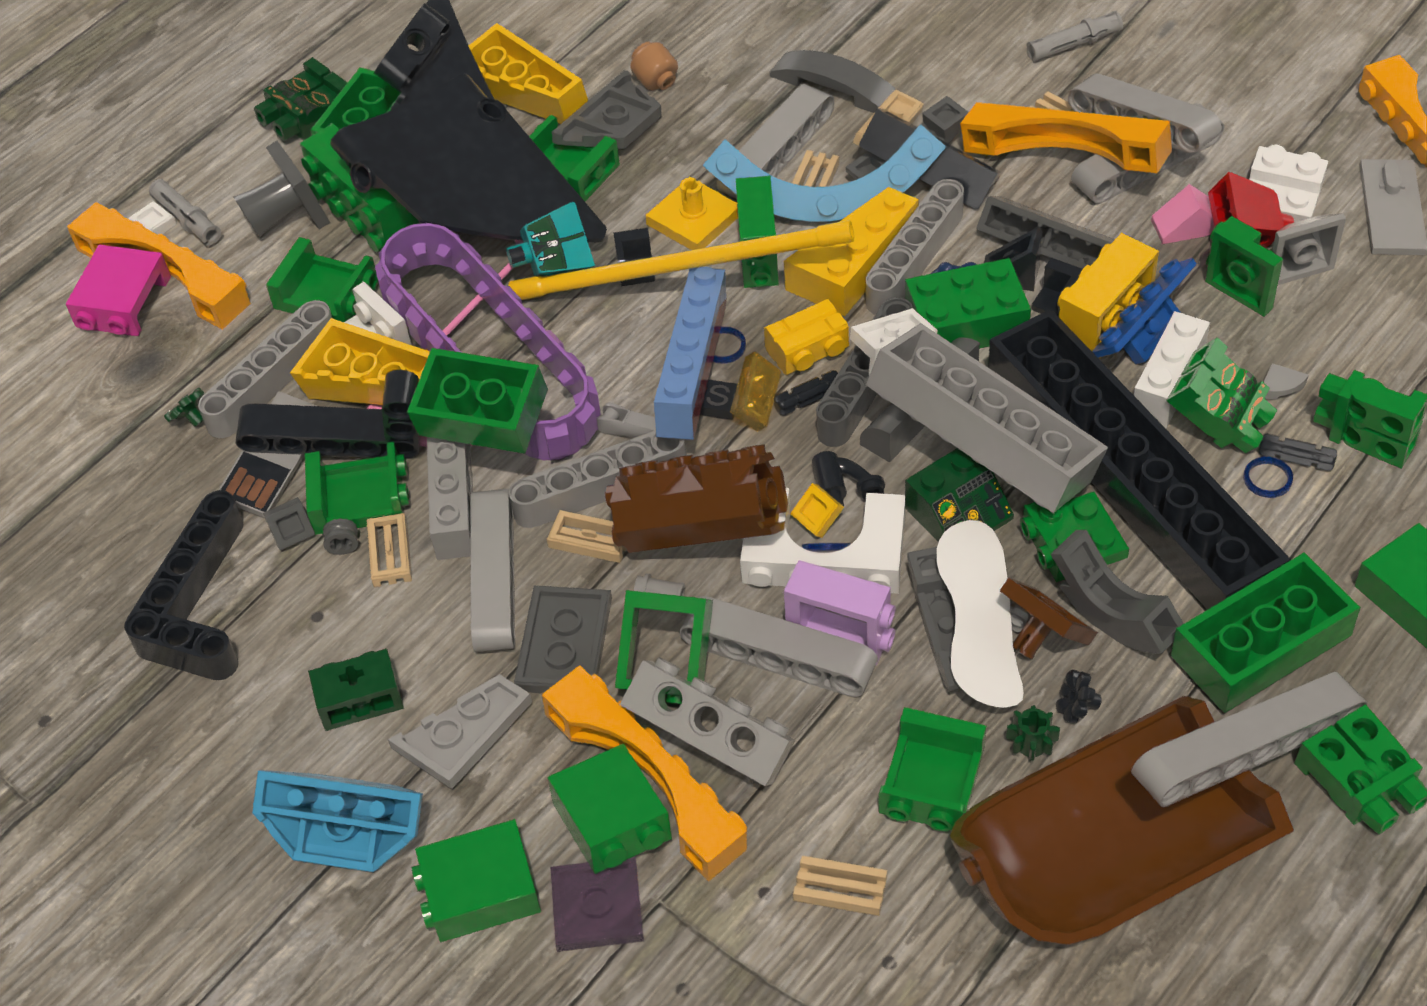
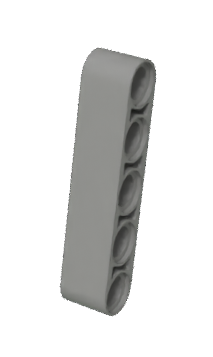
[1068,73,1222,153]
[717,84,834,199]
[1071,103,1224,204]
[865,179,964,315]
[198,300,332,438]
[509,430,686,528]
[471,489,515,652]
[679,596,878,697]

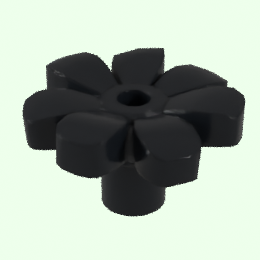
[1056,670,1102,723]

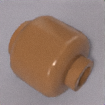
[630,42,678,91]

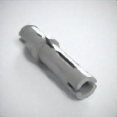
[1026,10,1123,62]
[149,179,221,245]

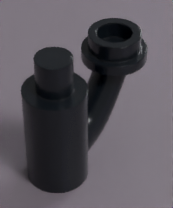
[812,451,885,506]

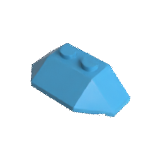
[252,770,423,872]

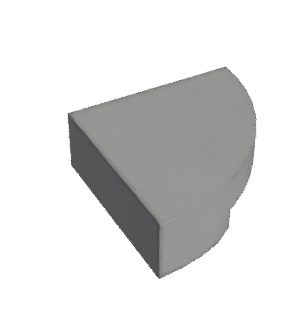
[1264,363,1308,400]

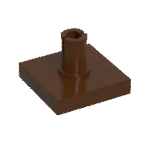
[1000,577,1098,659]

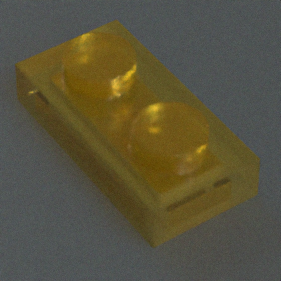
[730,351,781,432]

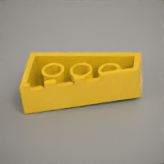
[469,23,588,124]
[784,187,919,316]
[290,318,430,405]

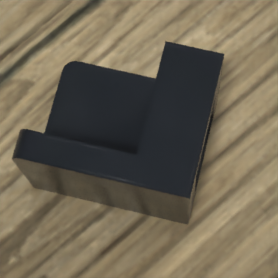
[613,228,655,286]
[1032,257,1083,317]

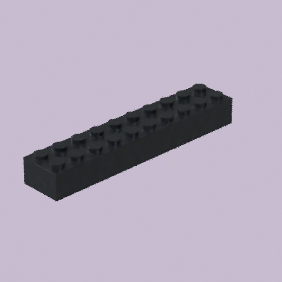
[988,309,1291,610]

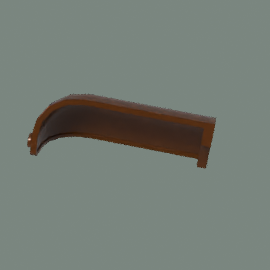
[950,696,1294,945]

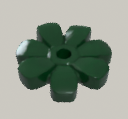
[164,388,204,427]

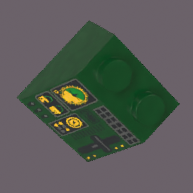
[905,448,1014,542]

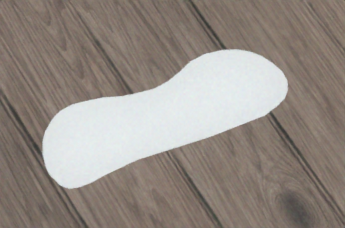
[936,520,1024,708]

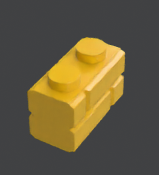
[764,299,849,375]

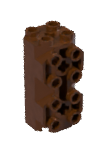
[605,444,788,553]

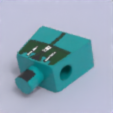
[506,201,595,277]

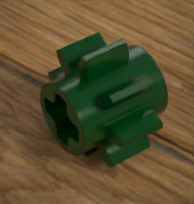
[1006,705,1060,761]

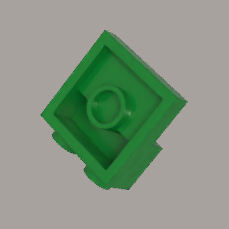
[1205,216,1283,317]
[1020,491,1129,582]

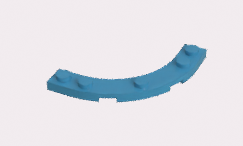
[703,124,946,222]

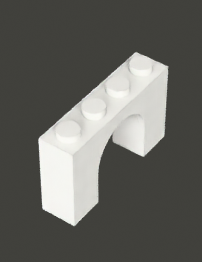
[740,488,905,594]

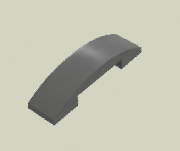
[769,50,896,113]
[846,96,968,180]
[907,547,961,690]

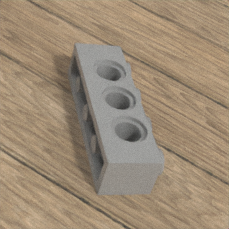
[427,437,473,560]
[619,657,796,786]

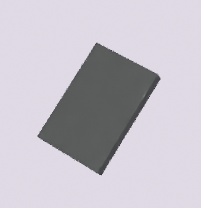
[514,585,612,693]

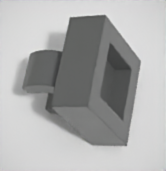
[263,497,315,550]

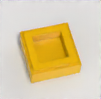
[790,483,844,538]

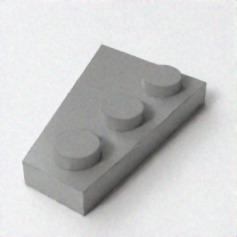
[388,674,532,789]

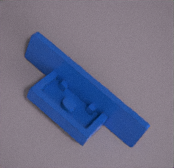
[1092,258,1197,364]

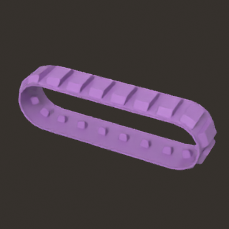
[375,223,601,461]

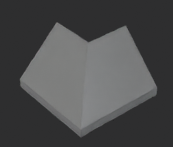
[1272,213,1346,285]

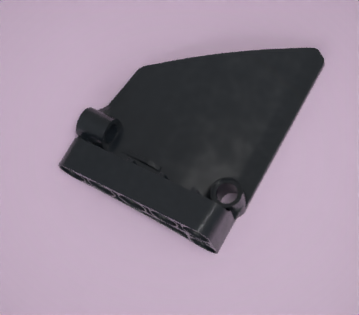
[330,74,607,243]

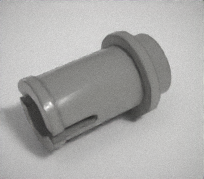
[634,573,685,596]

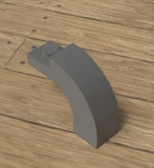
[1051,530,1184,654]

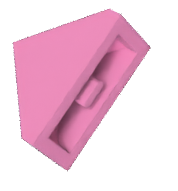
[1151,184,1215,244]

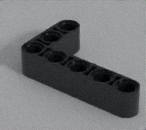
[235,370,421,459]
[124,490,243,680]

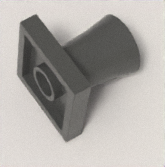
[233,140,330,237]

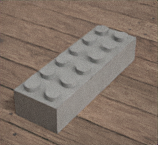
[866,323,1108,513]

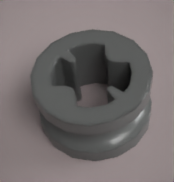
[323,519,358,555]

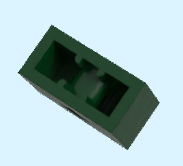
[308,648,404,731]

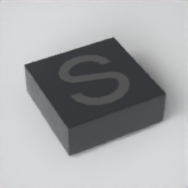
[700,379,741,420]

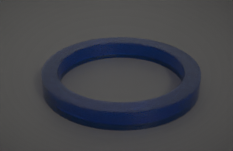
[713,327,746,364]
[1244,457,1293,498]
[802,543,851,551]

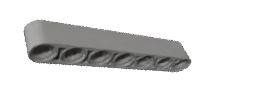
[1131,672,1367,807]

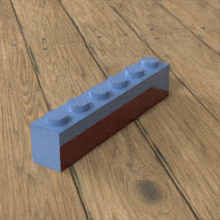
[654,267,727,440]

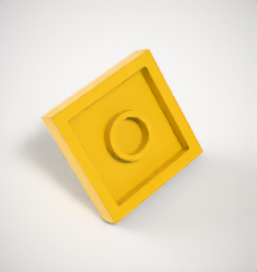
[645,177,738,250]

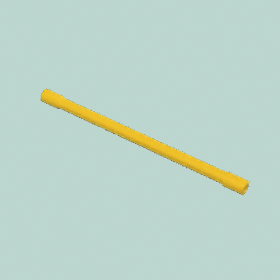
[508,220,854,300]

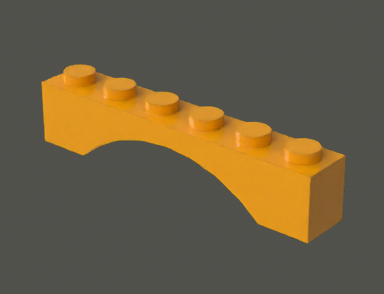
[1359,54,1427,168]
[960,102,1172,173]
[67,202,251,330]
[542,665,747,882]

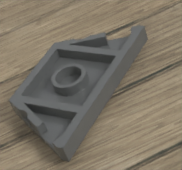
[552,70,662,149]

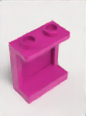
[65,245,171,336]

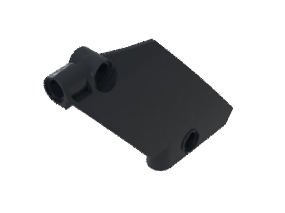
[374,0,494,233]

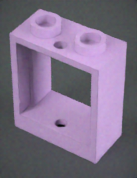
[784,560,896,665]

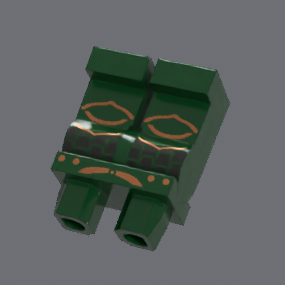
[254,57,348,141]

